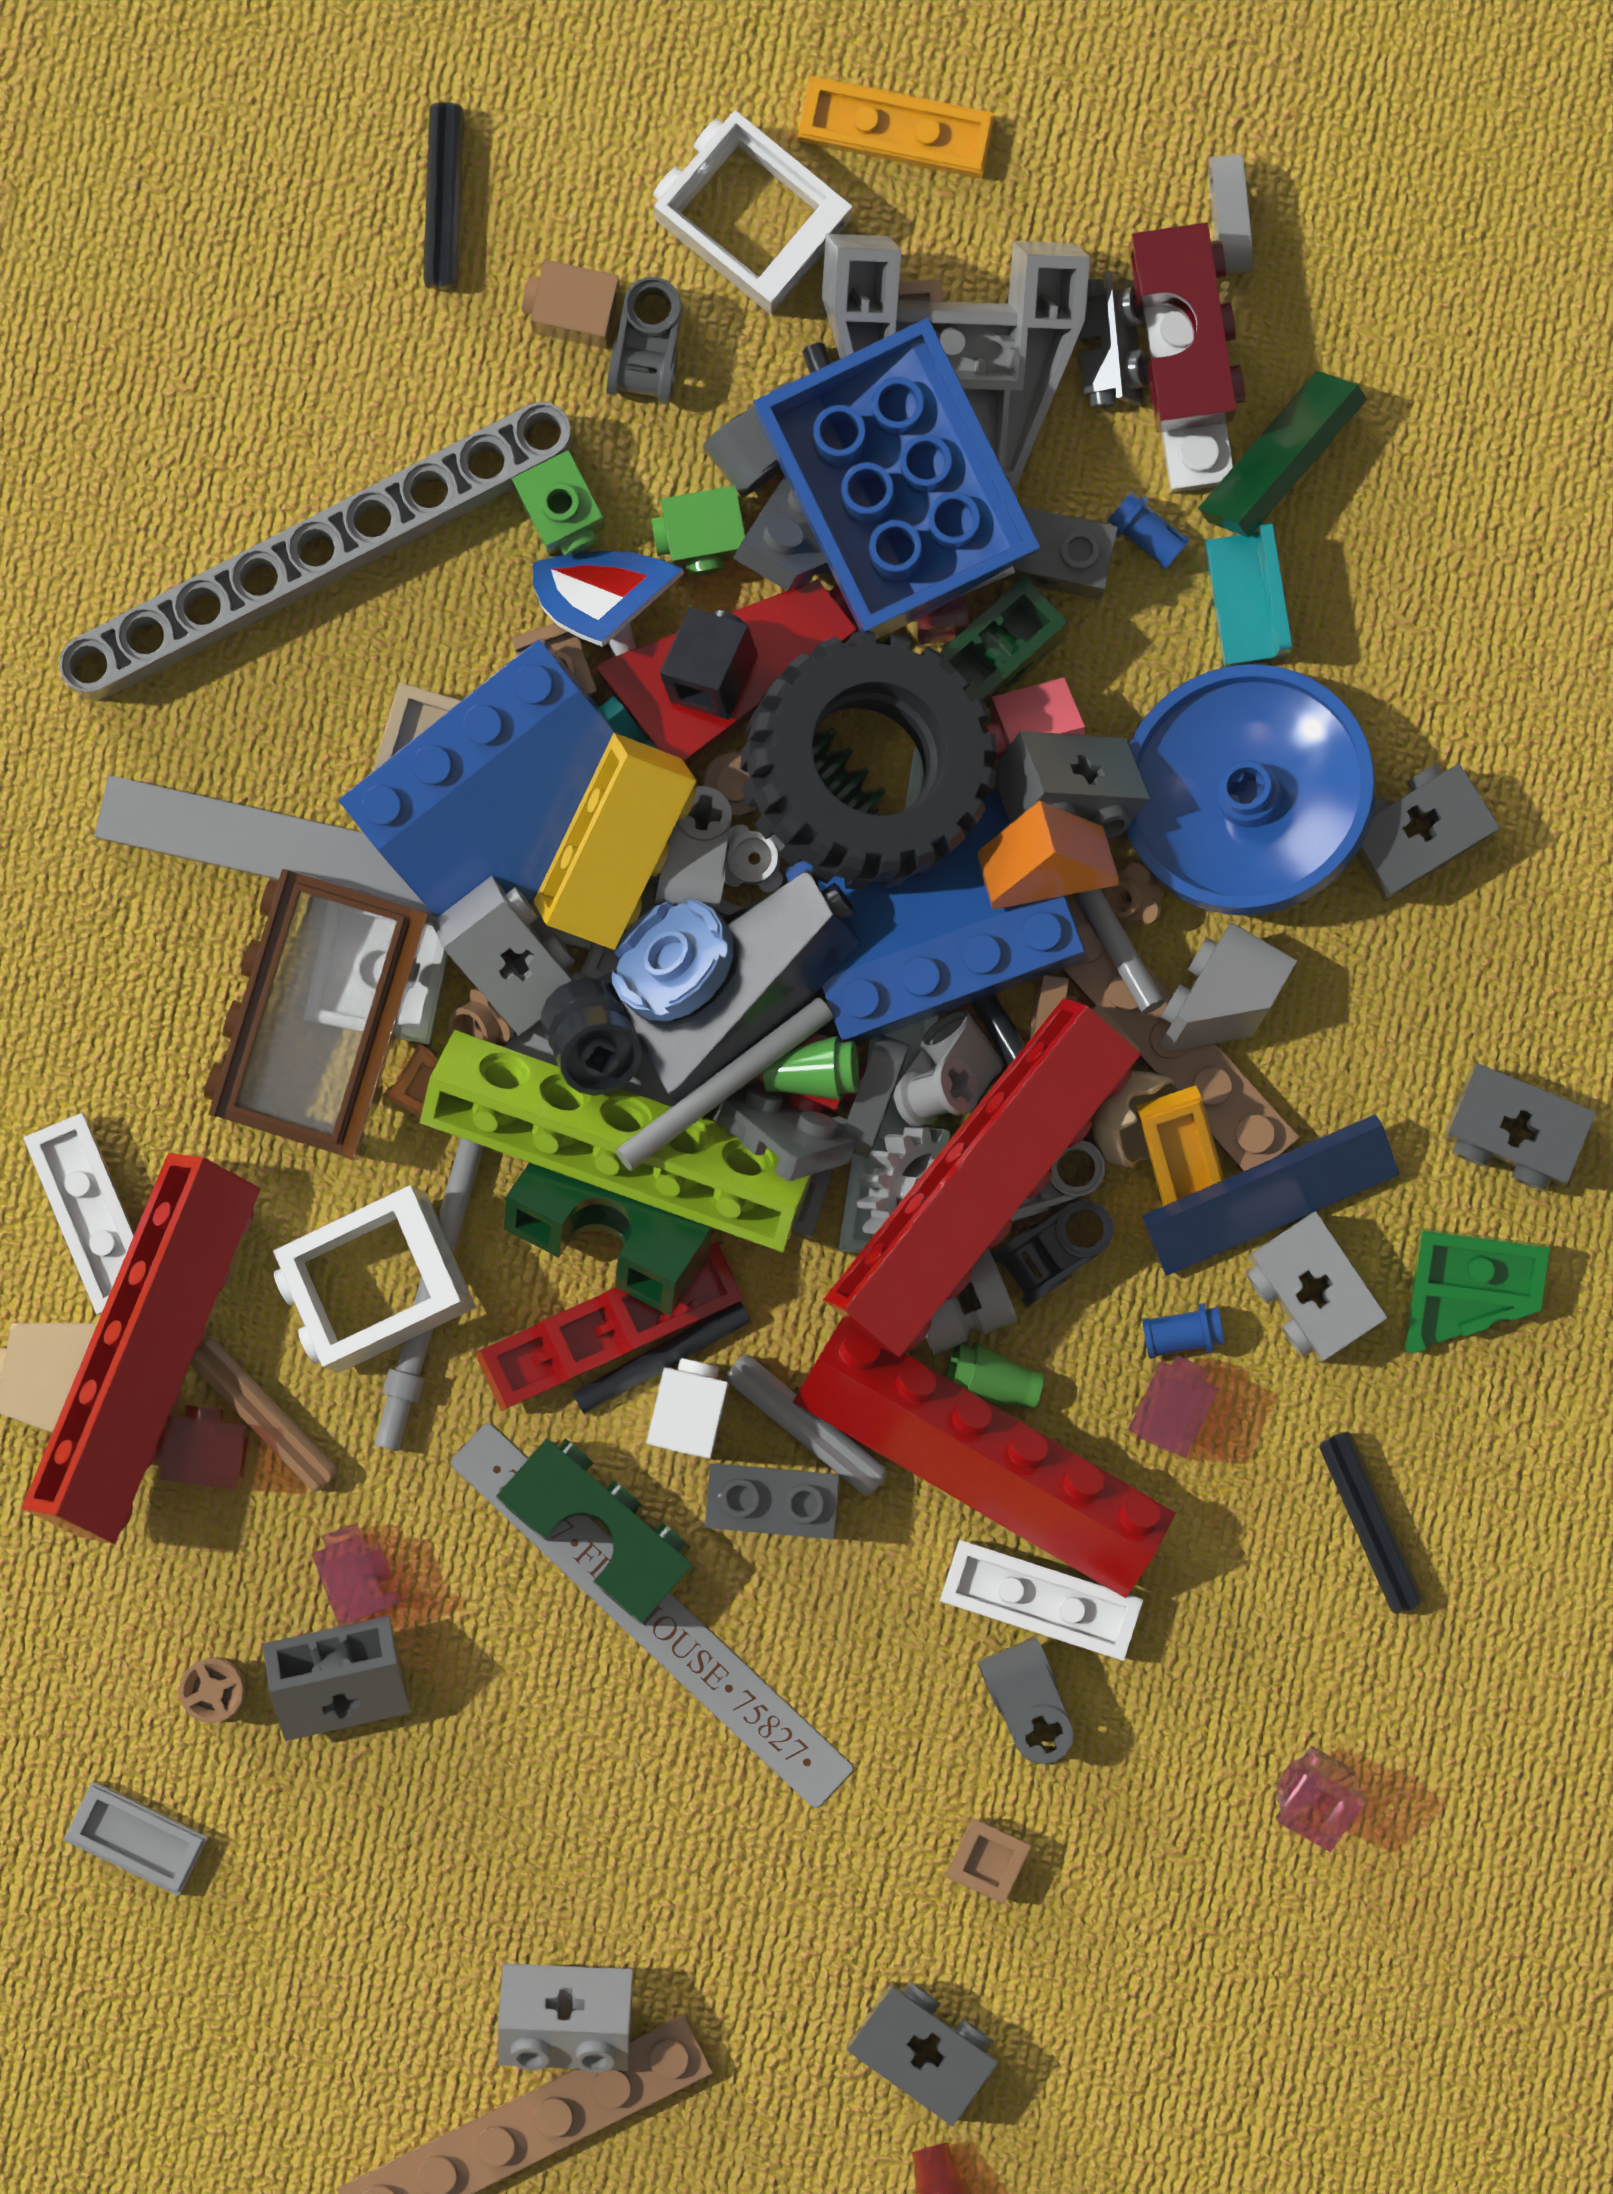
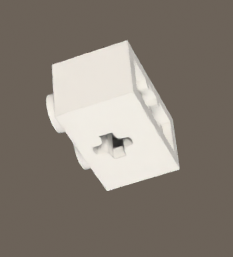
[646,1358,729,1459]

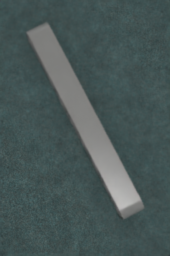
[59,402,573,701]

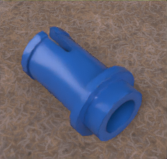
[1107,492,1190,571]
[1142,1303,1225,1359]

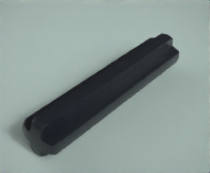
[423,102,464,290]
[1320,1431,1424,1614]

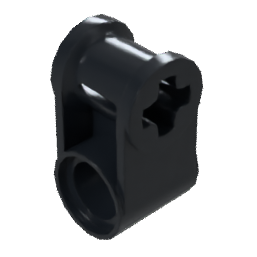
[991,1200,1113,1308]

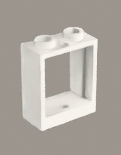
[653,110,852,315]
[273,1185,476,1373]

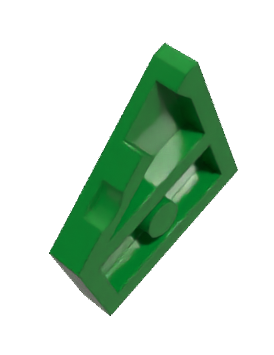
[1404,1228,1550,1353]

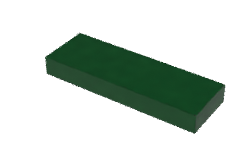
[1198,370,1367,538]

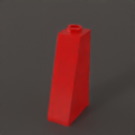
[596,579,857,767]

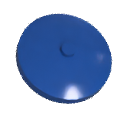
[1126,664,1377,915]

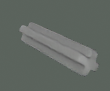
[726,1354,887,1496]

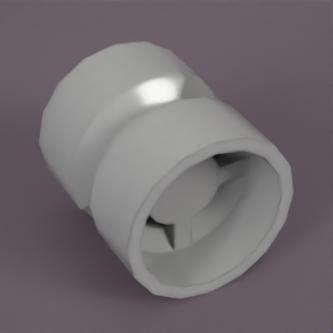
[926,1249,1017,1356]

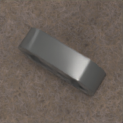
[843,1034,910,1159]

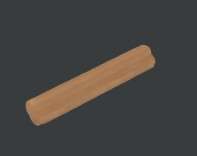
[190,1338,338,1492]

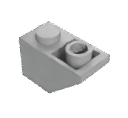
[1159,922,1297,1051]

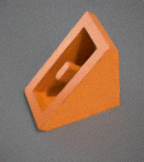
[978,801,1118,910]

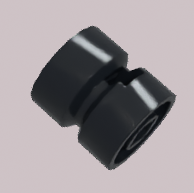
[541,978,642,1096]

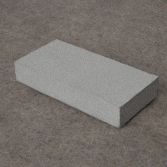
[64,1781,209,1896]

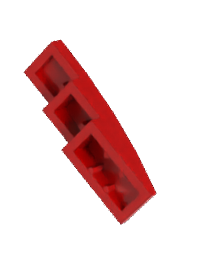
[475,1242,744,1412]

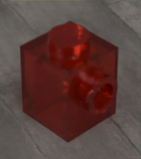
[152,1405,250,1489]

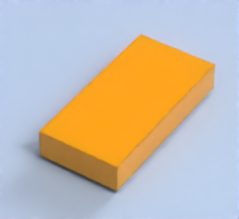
[1135,1085,1224,1206]

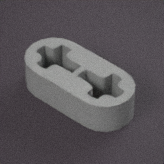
[1208,154,1253,275]

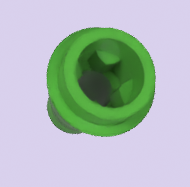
[763,1036,859,1100]
[946,1342,1044,1410]

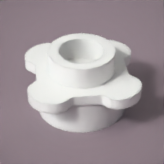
[724,825,785,893]

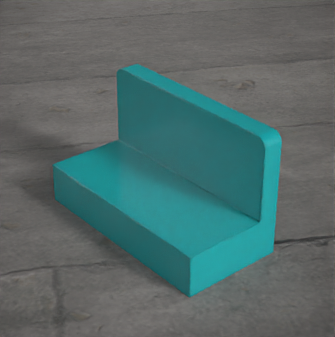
[1204,523,1292,668]

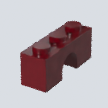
[1128,222,1245,433]

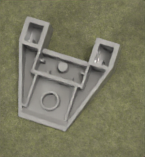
[822,234,1090,492]

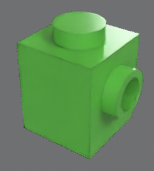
[511,450,605,557]
[651,485,745,577]

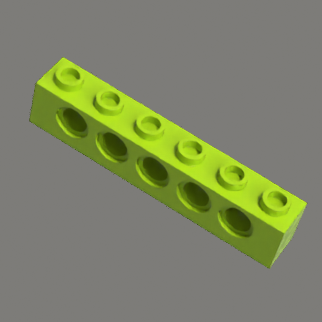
[420,1030,813,1252]

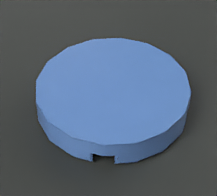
[612,899,733,1021]

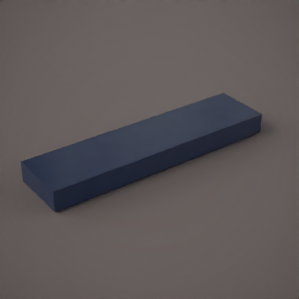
[1141,1114,1400,1276]

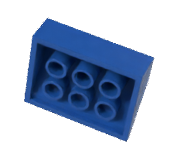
[753,317,1040,639]
[338,639,621,918]
[784,789,1089,1045]

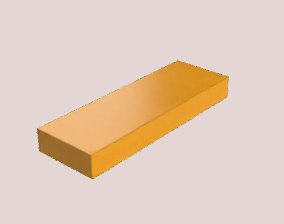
[797,76,995,179]

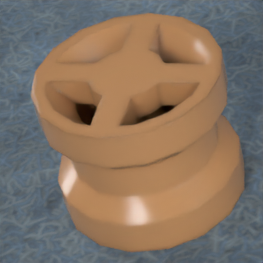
[179,1657,248,1723]

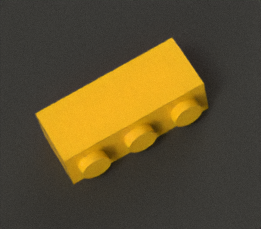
[533,733,696,950]

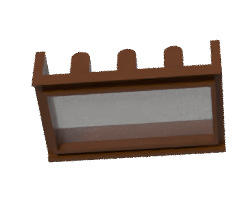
[204,869,436,1160]

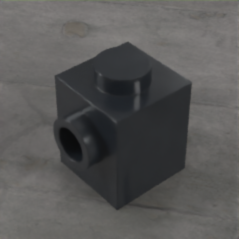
[659,607,758,720]

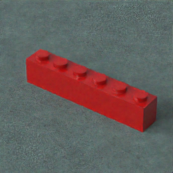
[823,998,1141,1358]
[21,1153,261,1545]
[793,1317,1176,1598]

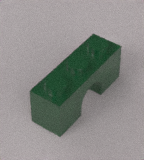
[504,1162,713,1316]
[496,1438,693,1625]

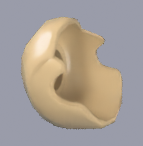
[1091,1071,1177,1169]

